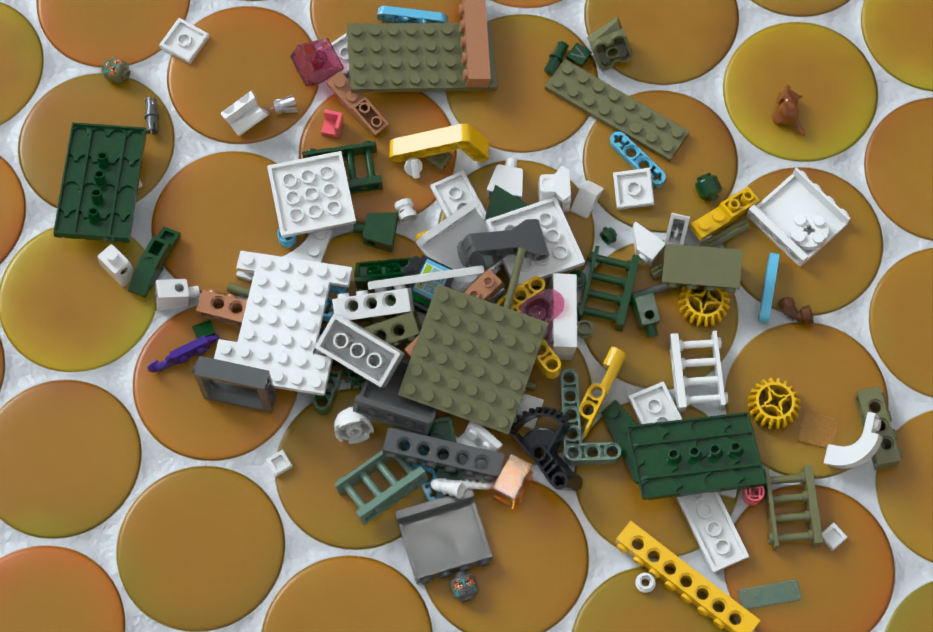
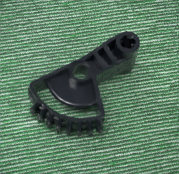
[510,407,583,491]

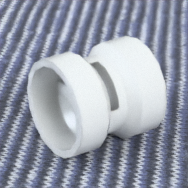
[394,198,418,224]

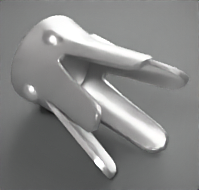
[270,94,298,115]

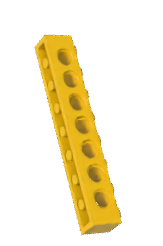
[615,521,761,632]

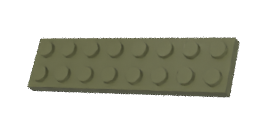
[545,59,689,162]

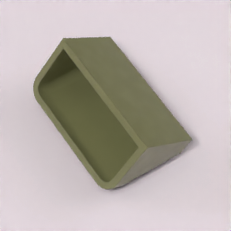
[662,244,743,293]

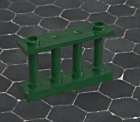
[302,141,383,194]
[577,245,640,332]

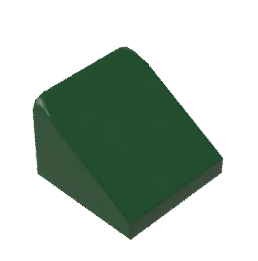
[192,320,215,339]

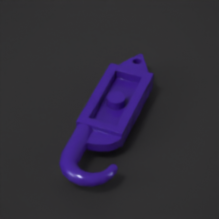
[147,334,219,373]

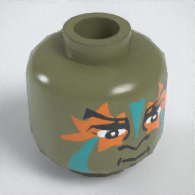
[102,57,131,84]

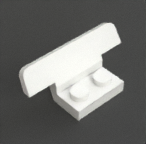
[455,421,503,483]

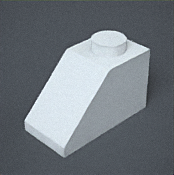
[632,222,666,267]

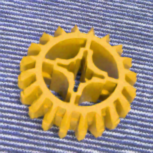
[678,286,730,327]
[748,377,801,430]

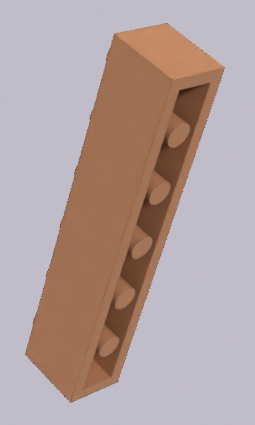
[459,0,491,88]

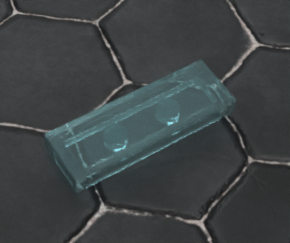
[737,579,802,610]

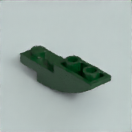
[128,227,181,298]

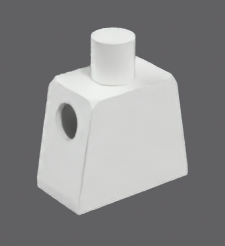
[487,158,523,200]
[97,244,135,288]
[155,279,200,311]

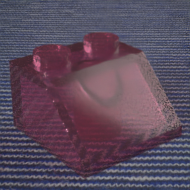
[290,38,344,87]

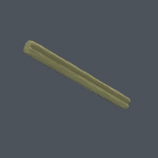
[650,219,749,279]

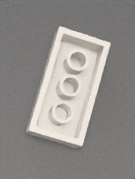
[549,273,577,360]
[314,314,405,387]

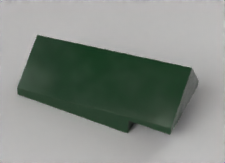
[354,257,412,291]

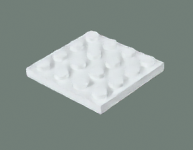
[267,151,356,238]
[485,196,585,288]

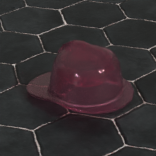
[520,289,565,322]

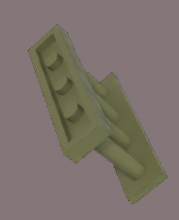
[763,465,823,551]

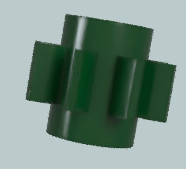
[344,369,366,389]

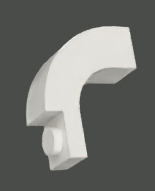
[824,412,883,469]

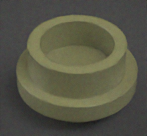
[577,320,594,339]

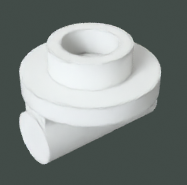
[404,157,423,179]

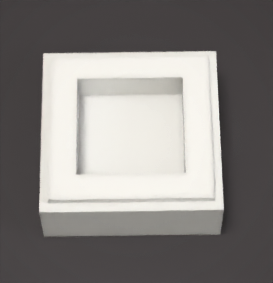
[266,449,293,477]
[822,523,847,551]

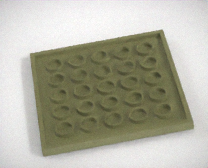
[398,284,549,435]

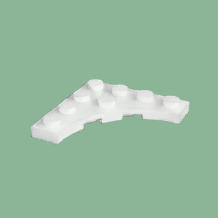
[236,229,333,282]

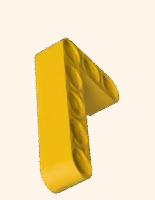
[389,124,489,162]
[497,276,561,379]

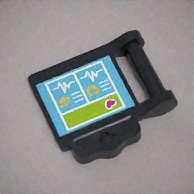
[403,255,455,314]

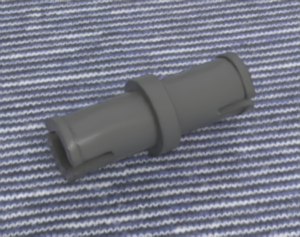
[144,97,159,135]

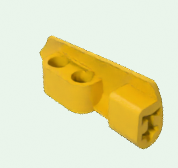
[579,346,627,438]

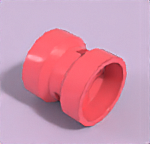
[742,486,765,506]

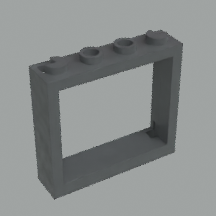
[192,356,277,413]

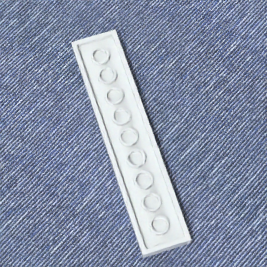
[628,381,749,574]

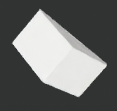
[570,180,604,220]
[665,213,690,245]

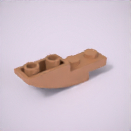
[326,71,389,136]

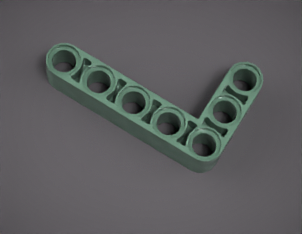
[560,369,621,466]

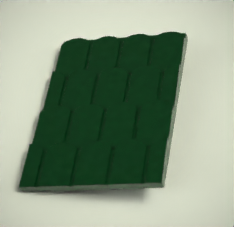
[53,122,147,243]
[626,412,768,500]

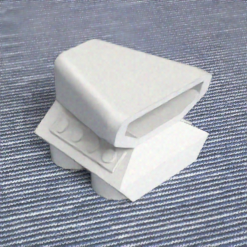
[221,90,270,136]
[538,166,571,214]

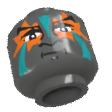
[450,571,479,602]

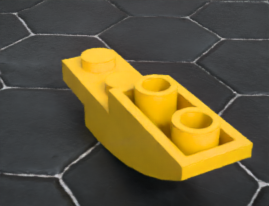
[689,187,760,241]

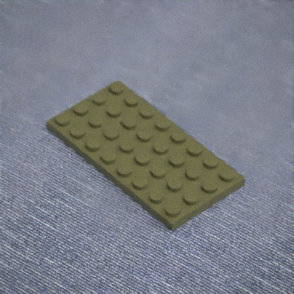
[346,22,498,93]

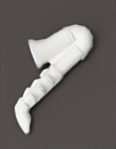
[431,478,497,499]

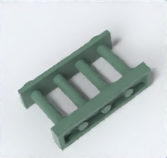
[334,443,428,526]

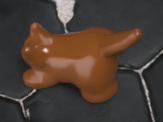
[772,85,805,136]

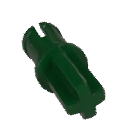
[544,41,569,75]

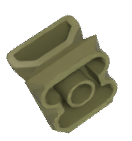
[587,17,633,70]

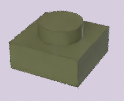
[427,152,452,171]

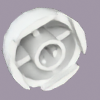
[334,407,374,444]

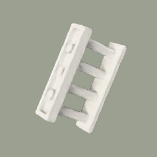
[669,331,728,413]

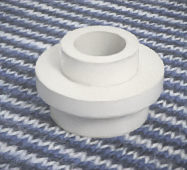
[635,573,656,593]

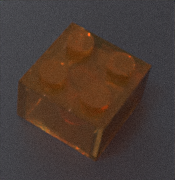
[492,454,534,509]

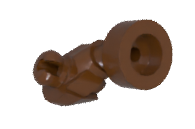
[778,297,814,325]

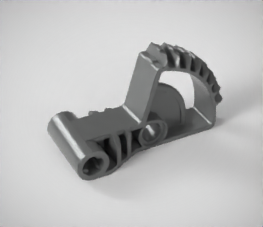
[457,219,550,270]

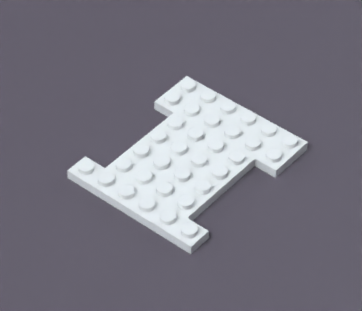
[214,251,353,396]

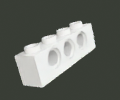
[332,285,415,320]

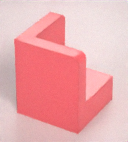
[321,109,344,139]

